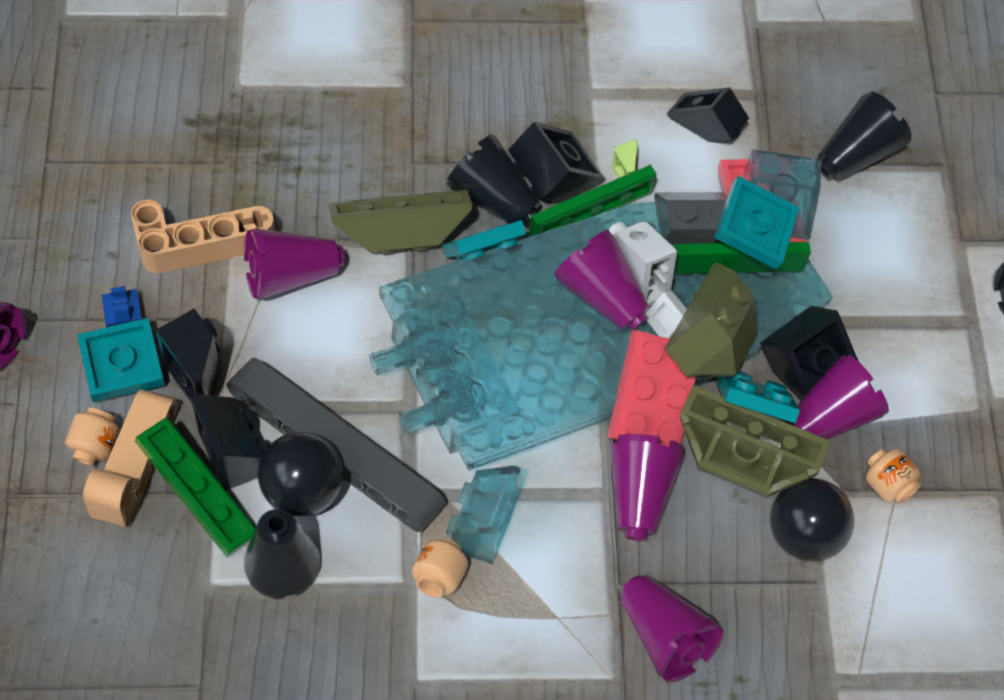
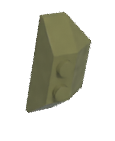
[329,190,472,254]
[665,263,758,377]
[679,385,832,497]

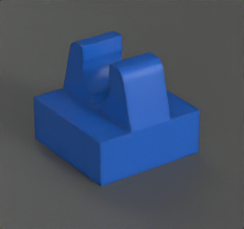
[101,286,142,327]

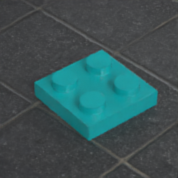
[714,175,800,269]
[441,220,526,262]
[77,318,165,403]
[717,370,800,423]

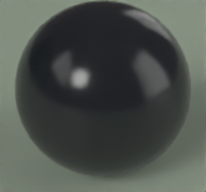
[257,432,343,517]
[770,478,855,562]

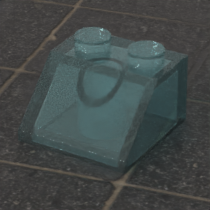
[743,149,821,240]
[446,465,521,565]

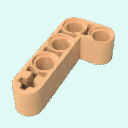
[131,200,275,273]
[83,389,178,528]

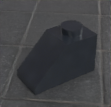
[667,87,749,142]

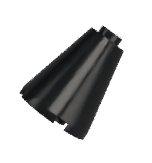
[817,91,912,180]
[446,134,541,228]
[244,509,320,599]

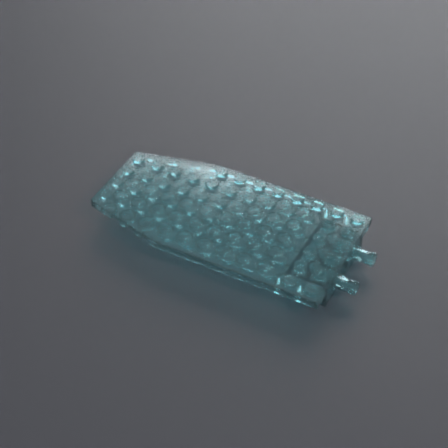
[369,201,833,471]

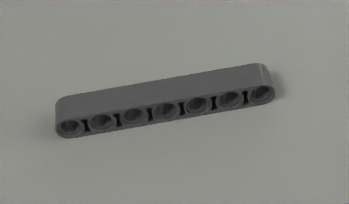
[226,358,446,532]

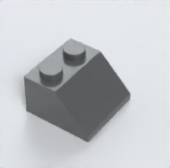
[654,192,728,244]

